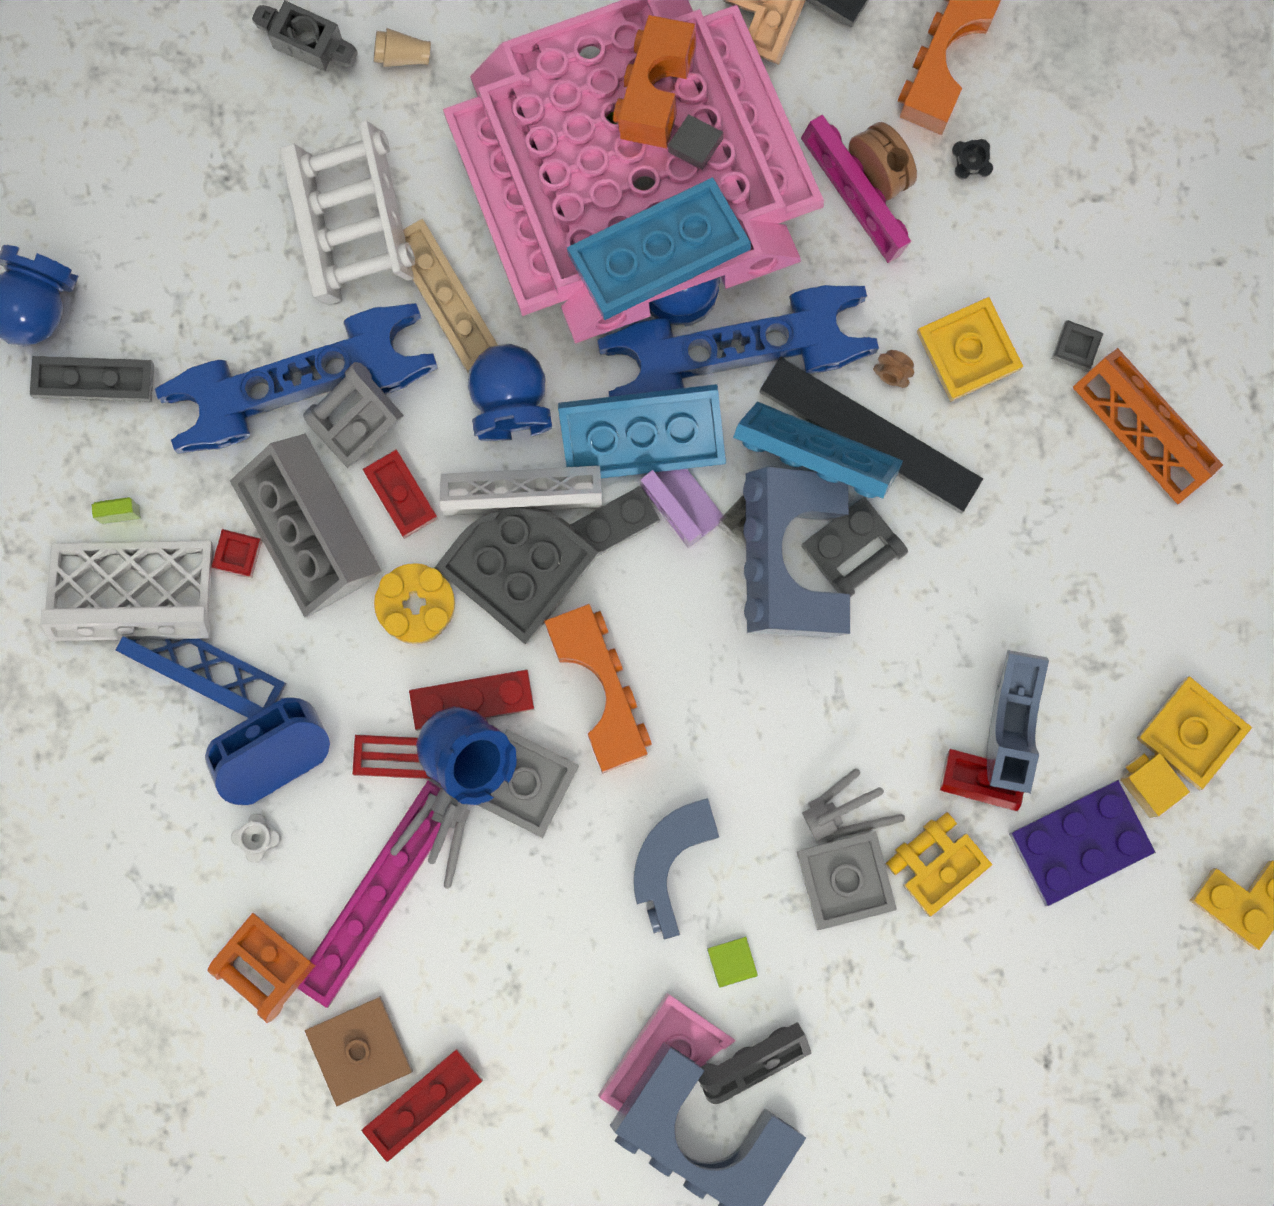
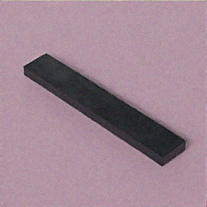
[759,356,984,514]

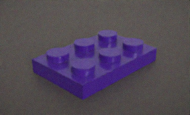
[1009,780,1156,906]

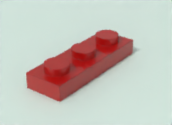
[409,669,535,731]
[361,1049,483,1162]

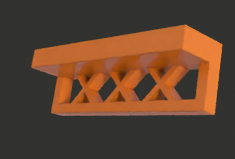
[1073,348,1223,504]

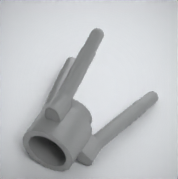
[802,769,905,843]
[390,787,470,889]

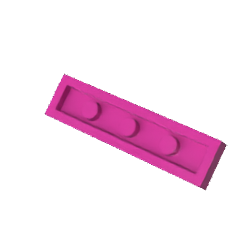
[801,114,911,263]

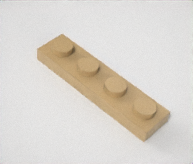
[403,218,498,374]

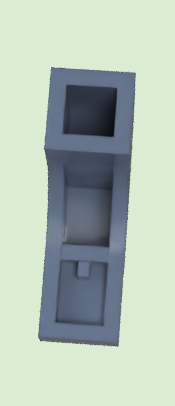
[987,650,1049,794]
[633,798,719,940]

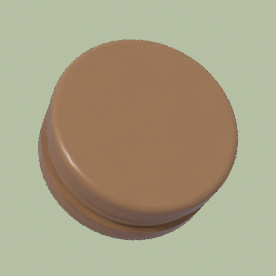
[849,122,917,201]

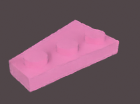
[598,993,736,1111]

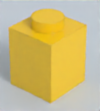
[1120,753,1190,818]

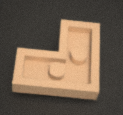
[723,0,806,65]

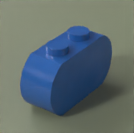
[205,697,330,805]

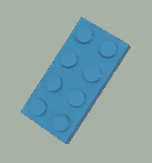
[567,177,751,320]
[558,384,726,479]
[733,402,903,499]

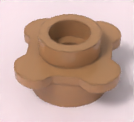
[873,350,915,388]

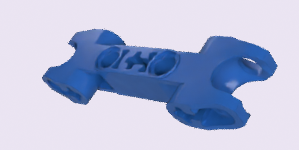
[597,285,879,397]
[155,303,438,454]

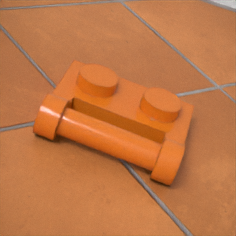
[208,913,316,1023]

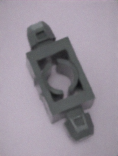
[252,0,358,72]

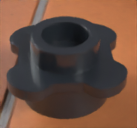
[952,139,993,179]

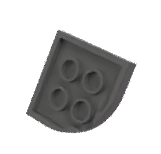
[434,507,602,644]

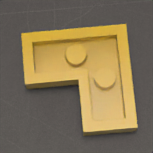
[1190,860,1274,950]

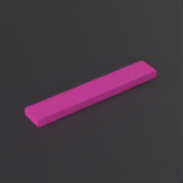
[297,780,441,1008]

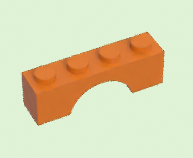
[897,0,1001,135]
[544,604,652,774]

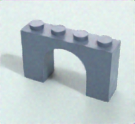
[743,467,850,638]
[610,1042,806,1206]

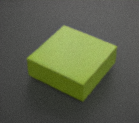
[91,497,141,524]
[707,937,758,988]

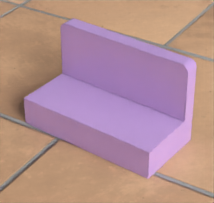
[640,469,724,548]

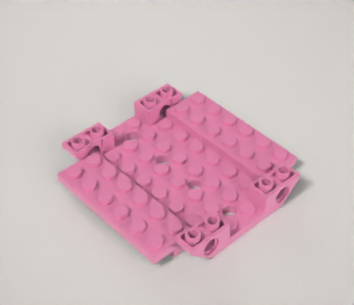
[443,0,824,343]

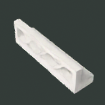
[440,466,602,516]

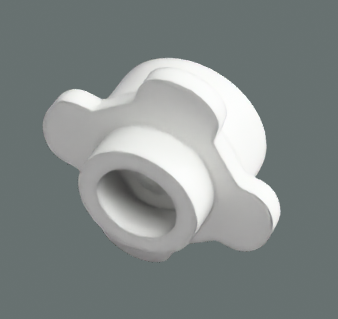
[231,814,280,862]

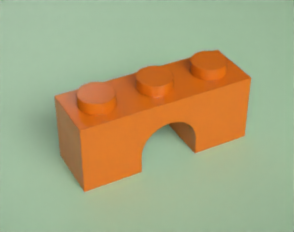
[613,15,696,149]

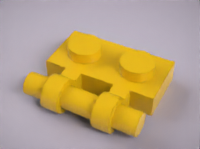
[885,812,993,917]

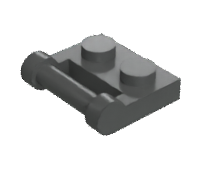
[801,496,908,597]

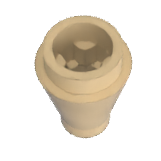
[373,28,431,67]

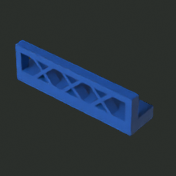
[115,636,287,718]

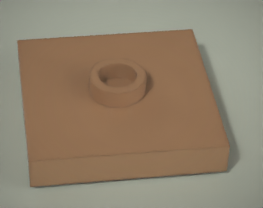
[304,996,413,1107]

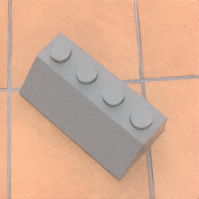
[230,433,382,617]

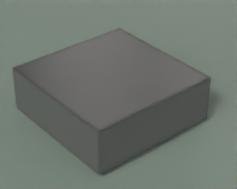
[668,114,723,170]
[1051,320,1103,372]

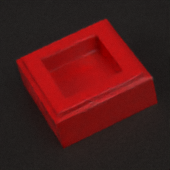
[212,529,262,578]

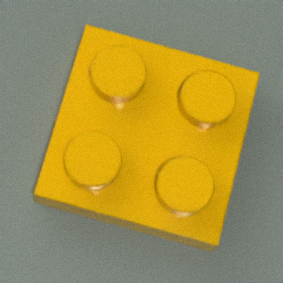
[916,297,1024,402]
[1136,676,1253,790]

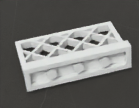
[40,541,213,641]

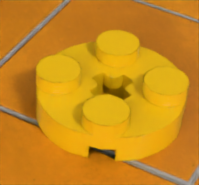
[374,563,455,644]

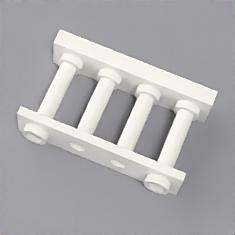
[280,120,415,305]

